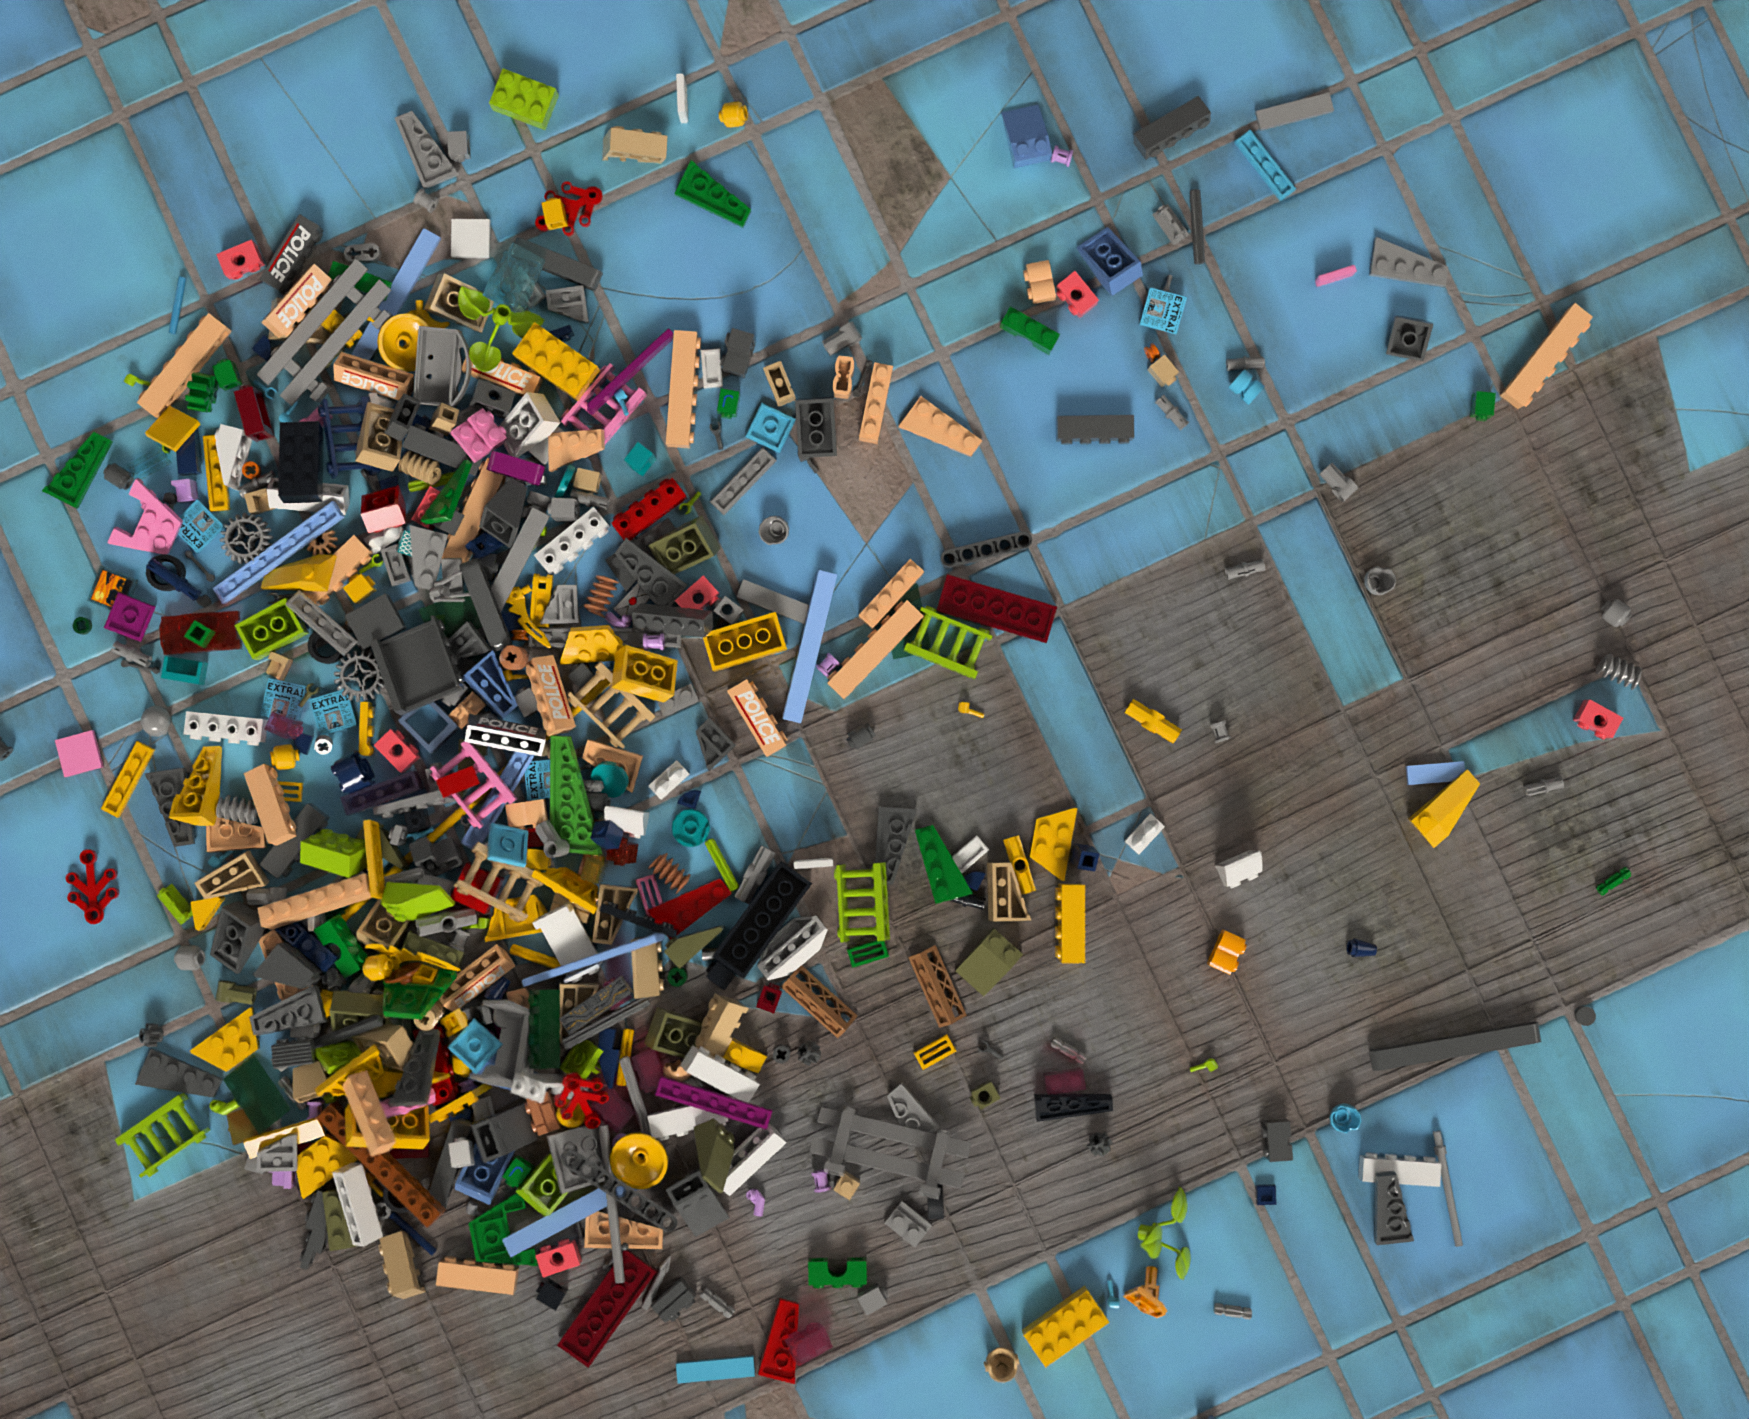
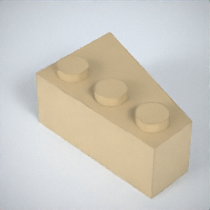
[602,126,667,163]
[987,862,1031,922]
[695,994,749,1058]
[379,1231,426,1299]

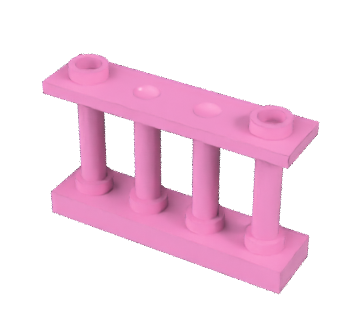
[561,363,647,453]
[430,742,518,829]

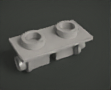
[1152,204,1189,246]

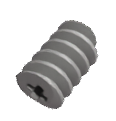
[1596,654,1642,690]
[216,795,259,824]

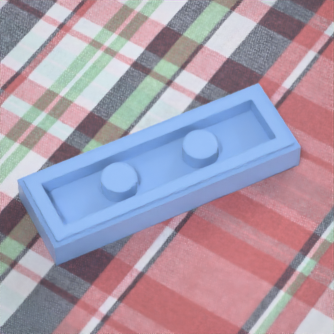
[1405,761,1465,785]

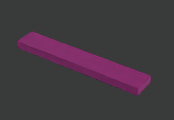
[587,329,674,415]
[655,1076,773,1130]

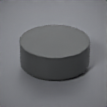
[1575,1006,1596,1026]

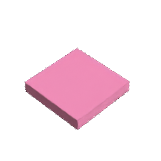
[55,730,104,777]

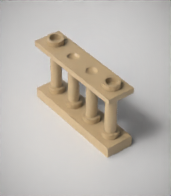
[567,661,655,749]
[453,842,544,922]

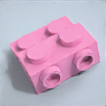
[450,408,507,463]

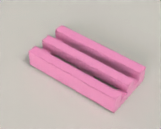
[1315,265,1357,287]
[635,874,663,916]

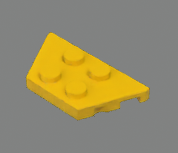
[560,625,623,665]
[1029,808,1077,881]
[532,867,598,914]
[485,894,548,942]
[190,1007,260,1072]
[314,1044,384,1096]
[296,1134,358,1199]

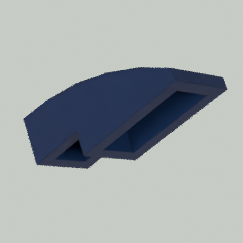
[176,418,202,476]
[598,1027,621,1089]

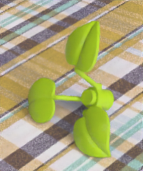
[458,286,545,372]
[1138,1186,1191,1280]

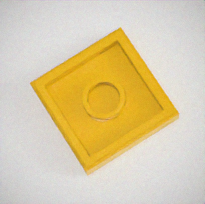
[145,406,200,452]

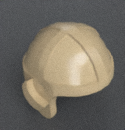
[983,1347,1020,1383]

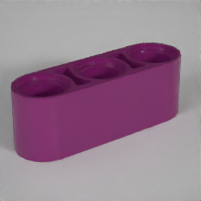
[486,451,545,486]

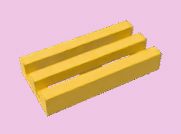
[278,781,304,802]
[913,1034,956,1070]

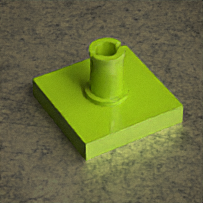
[560,1039,603,1079]
[315,1041,362,1074]

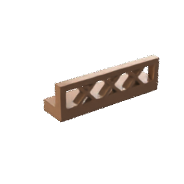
[908,945,967,1028]
[781,965,857,1038]

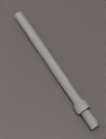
[1433,1130,1463,1247]

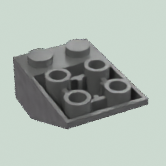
[470,1104,538,1163]
[666,1167,730,1237]

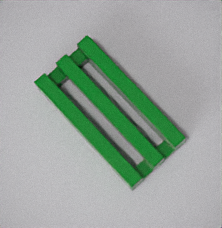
[847,940,889,968]

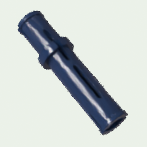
[146,558,201,601]

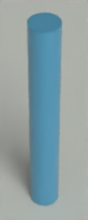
[168,277,186,334]

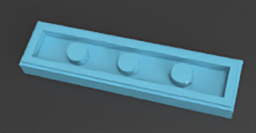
[1234,130,1296,202]
[676,1355,755,1383]

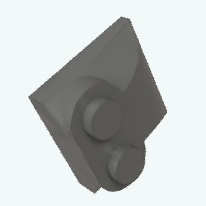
[1386,316,1434,361]

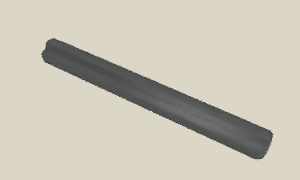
[562,997,650,1049]
[314,1015,384,1048]

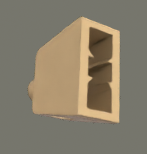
[293,1061,331,1104]

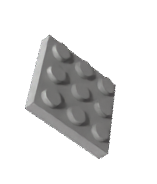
[547,1120,615,1194]

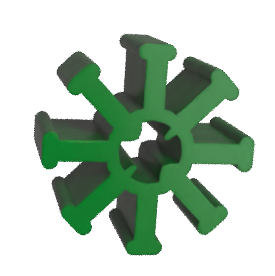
[185,372,218,413]

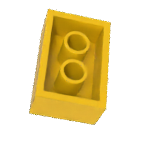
[611,645,678,703]

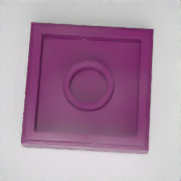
[104,592,156,642]

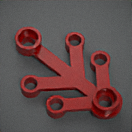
[535,181,603,236]
[66,849,119,924]
[553,1072,609,1129]

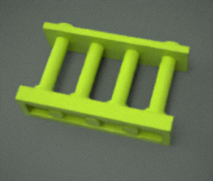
[904,606,992,679]
[834,862,890,943]
[115,1093,211,1178]

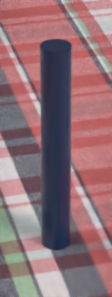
[389,1211,437,1256]

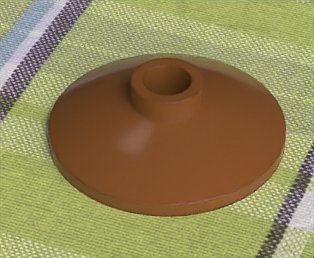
[384,962,421,985]

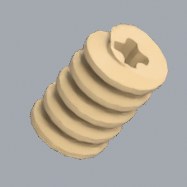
[398,450,442,485]
[413,999,446,1031]

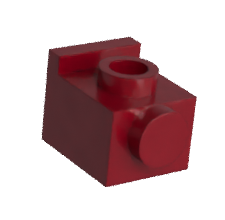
[756,982,783,1014]

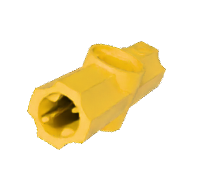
[1124,699,1182,744]
[1003,835,1036,895]

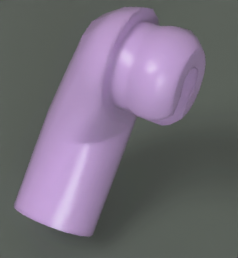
[605,612,632,628]
[746,1188,765,1217]

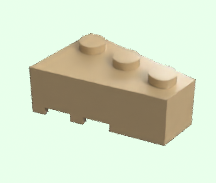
[194,850,270,899]
[591,883,639,945]
[559,982,599,1043]

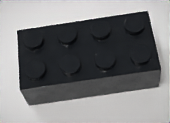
[278,421,324,503]

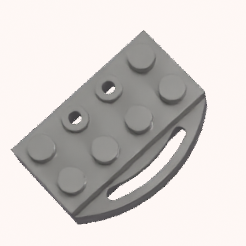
[413,326,472,408]

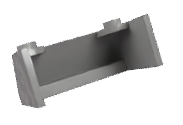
[469,1000,534,1088]

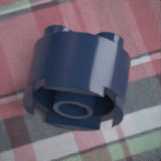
[331,750,375,795]

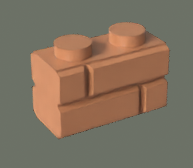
[524,1089,562,1136]

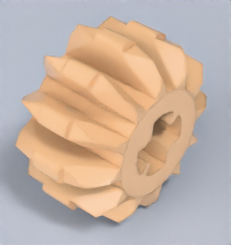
[307,529,338,556]

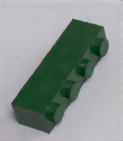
[528,989,560,1069]

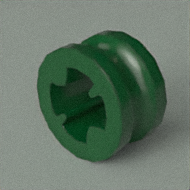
[72,617,92,635]

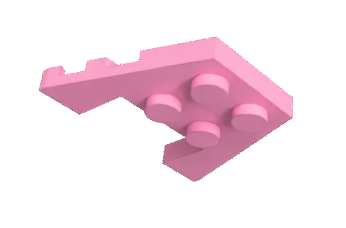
[108,478,183,555]

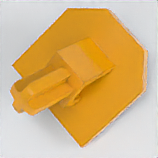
[1123,1266,1167,1318]

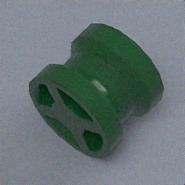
[667,967,688,987]

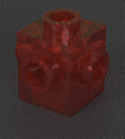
[606,837,639,866]

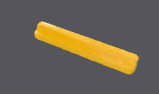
[510,944,561,969]
[616,1028,634,1086]

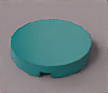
[554,464,576,498]
[591,761,629,798]
[671,809,710,847]

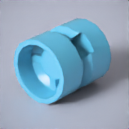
[1228,369,1265,405]

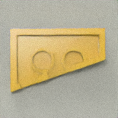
[429,1083,493,1123]

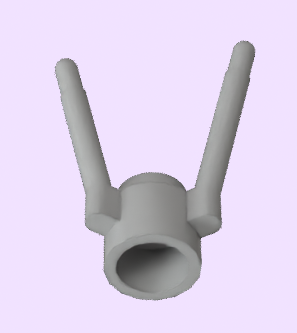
[429,571,470,603]

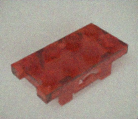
[159,611,242,655]

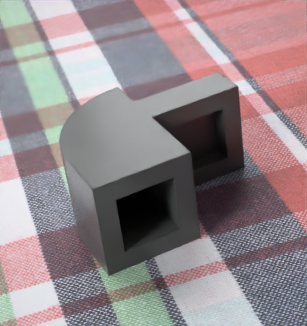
[460,1003,493,1031]

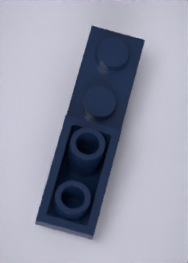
[274,921,338,972]

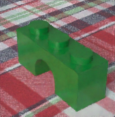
[1000,306,1060,355]
[313,913,368,979]
[808,1257,867,1289]

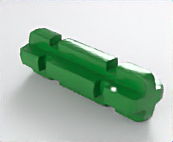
[1596,867,1631,896]

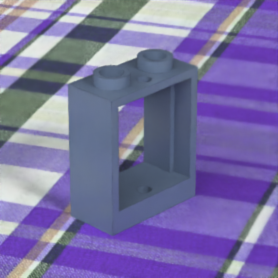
[398,701,460,754]

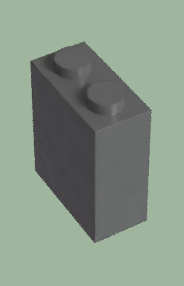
[345,593,407,650]

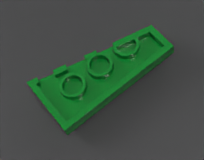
[674,160,751,228]
[42,432,113,509]
[915,825,973,904]

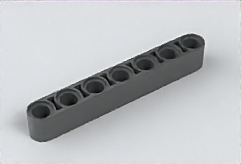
[561,1150,677,1232]

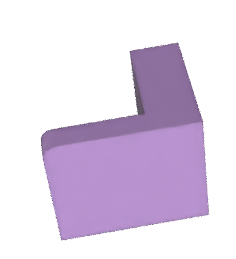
[171,479,198,503]
[269,1171,297,1189]

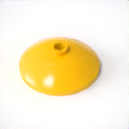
[377,314,432,372]
[610,1133,668,1189]

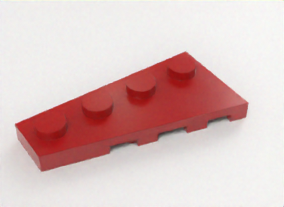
[647,878,732,940]
[757,1298,799,1384]

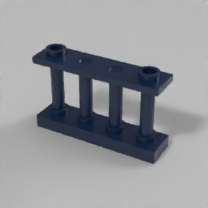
[318,396,381,479]

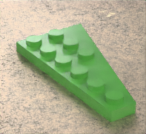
[550,735,602,855]

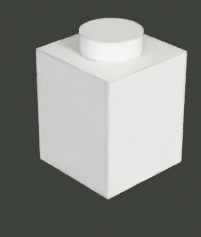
[449,1137,475,1168]

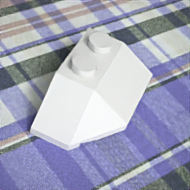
[757,916,827,980]

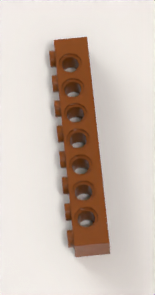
[317,1101,446,1228]

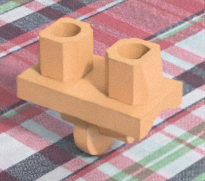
[448,691,487,729]

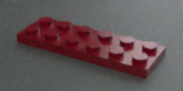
[936,574,1057,644]
[557,1249,657,1368]

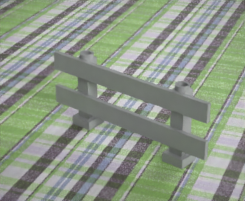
[256,259,393,406]
[810,1107,971,1199]

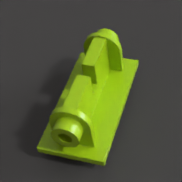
[157,883,193,925]

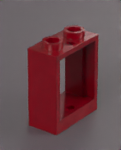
[234,385,275,442]

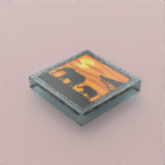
[87,566,138,610]

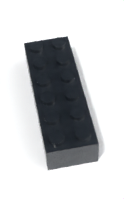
[712,861,812,979]

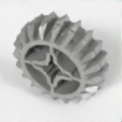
[219,513,273,564]
[334,650,385,702]

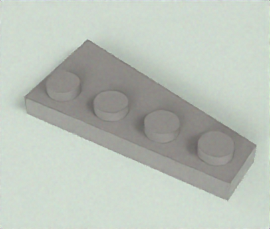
[395,111,459,189]
[1369,237,1448,287]
[373,790,456,819]

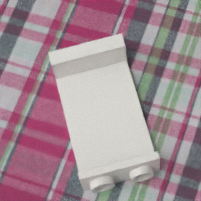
[533,902,602,984]
[511,1073,588,1103]

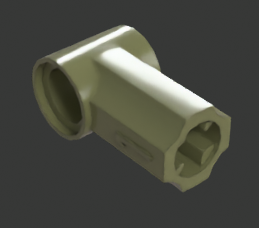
[215,980,257,1005]

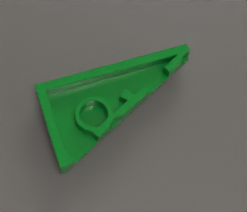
[420,460,472,525]

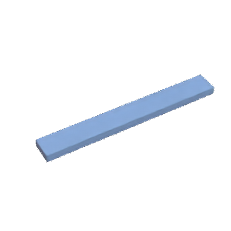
[351,228,441,361]
[212,501,345,604]
[782,570,837,723]
[522,933,665,987]
[502,1186,639,1257]

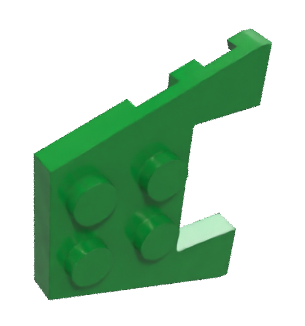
[383,966,458,1019]
[468,1193,538,1266]

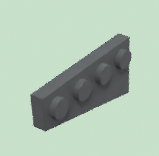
[145,768,195,847]
[1374,1171,1414,1245]

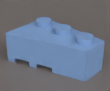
[463,650,518,720]

